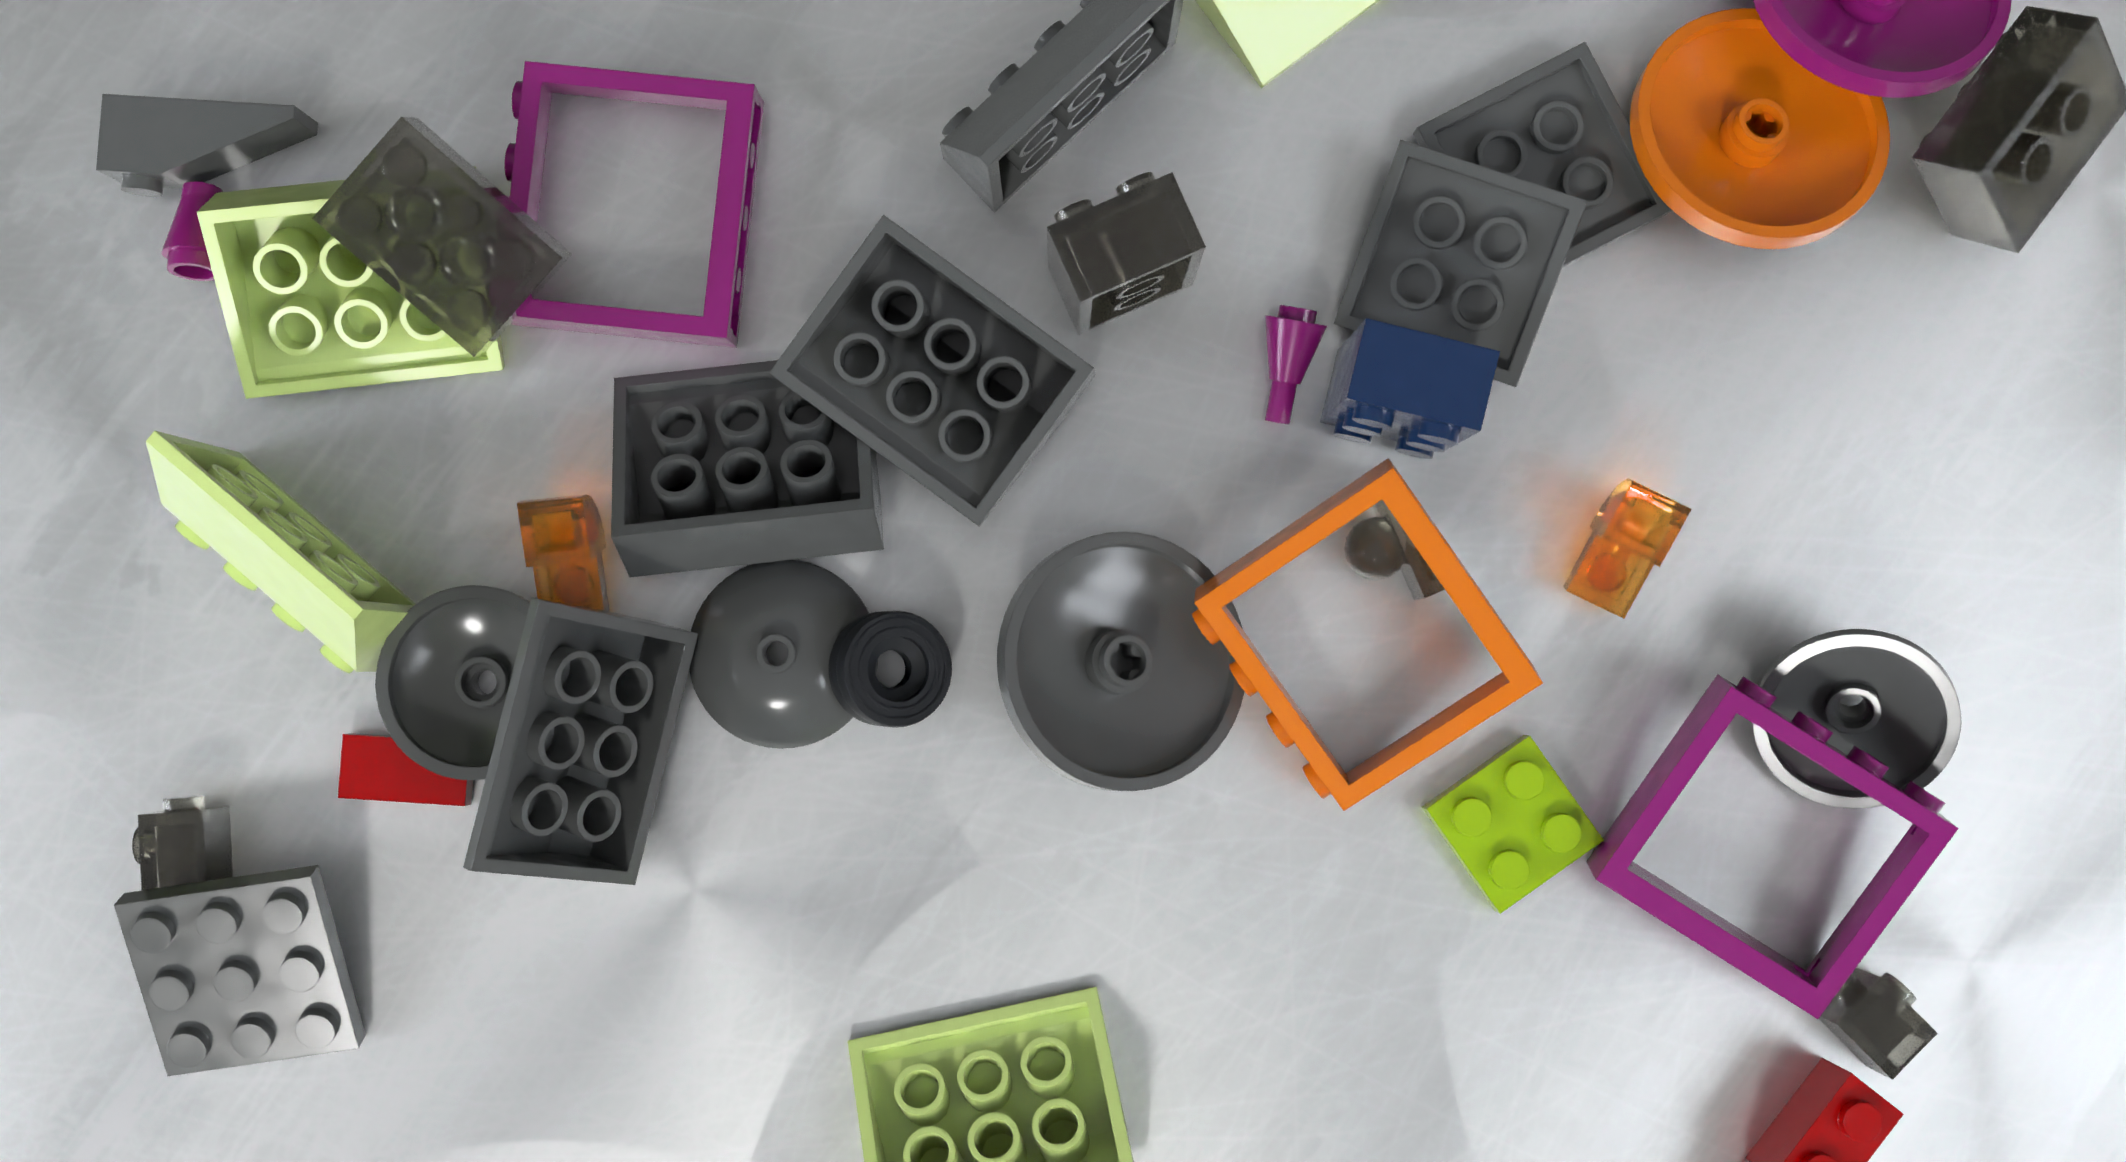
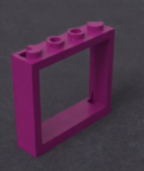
[490,61,764,348]
[1586,674,1959,1019]

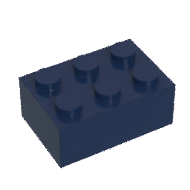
[1320,318,1500,459]

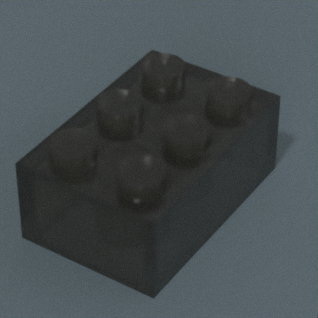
[1911,6,2126,253]
[312,116,572,357]
[1047,172,1206,335]

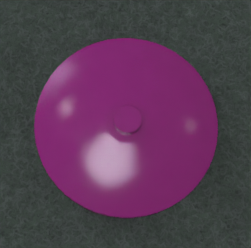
[1753,0,2012,98]

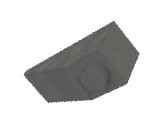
[96,94,318,197]

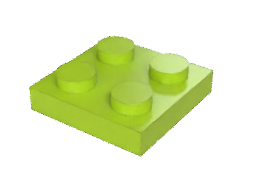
[1422,735,1604,914]

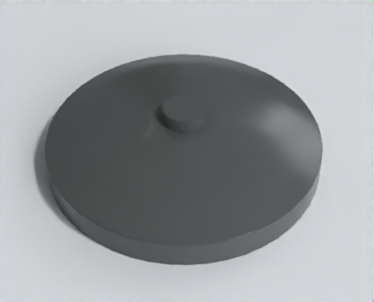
[997,532,1244,791]

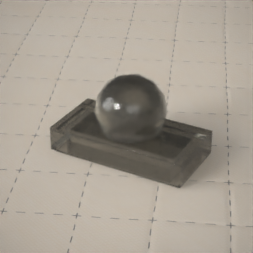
[1344,500,1445,600]

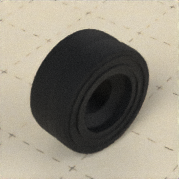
[828,611,952,728]

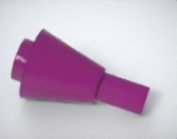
[1265,305,1327,424]

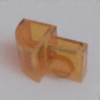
[1563,478,1692,619]
[517,494,610,612]

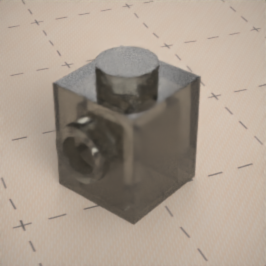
[132,795,233,890]
[1819,968,1938,1080]

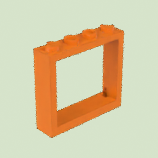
[1192,458,1543,811]

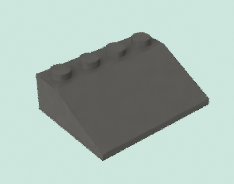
[940,0,1183,213]
[769,214,1095,527]
[611,360,884,577]
[463,598,698,885]

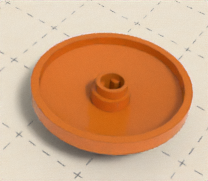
[1630,8,1890,249]

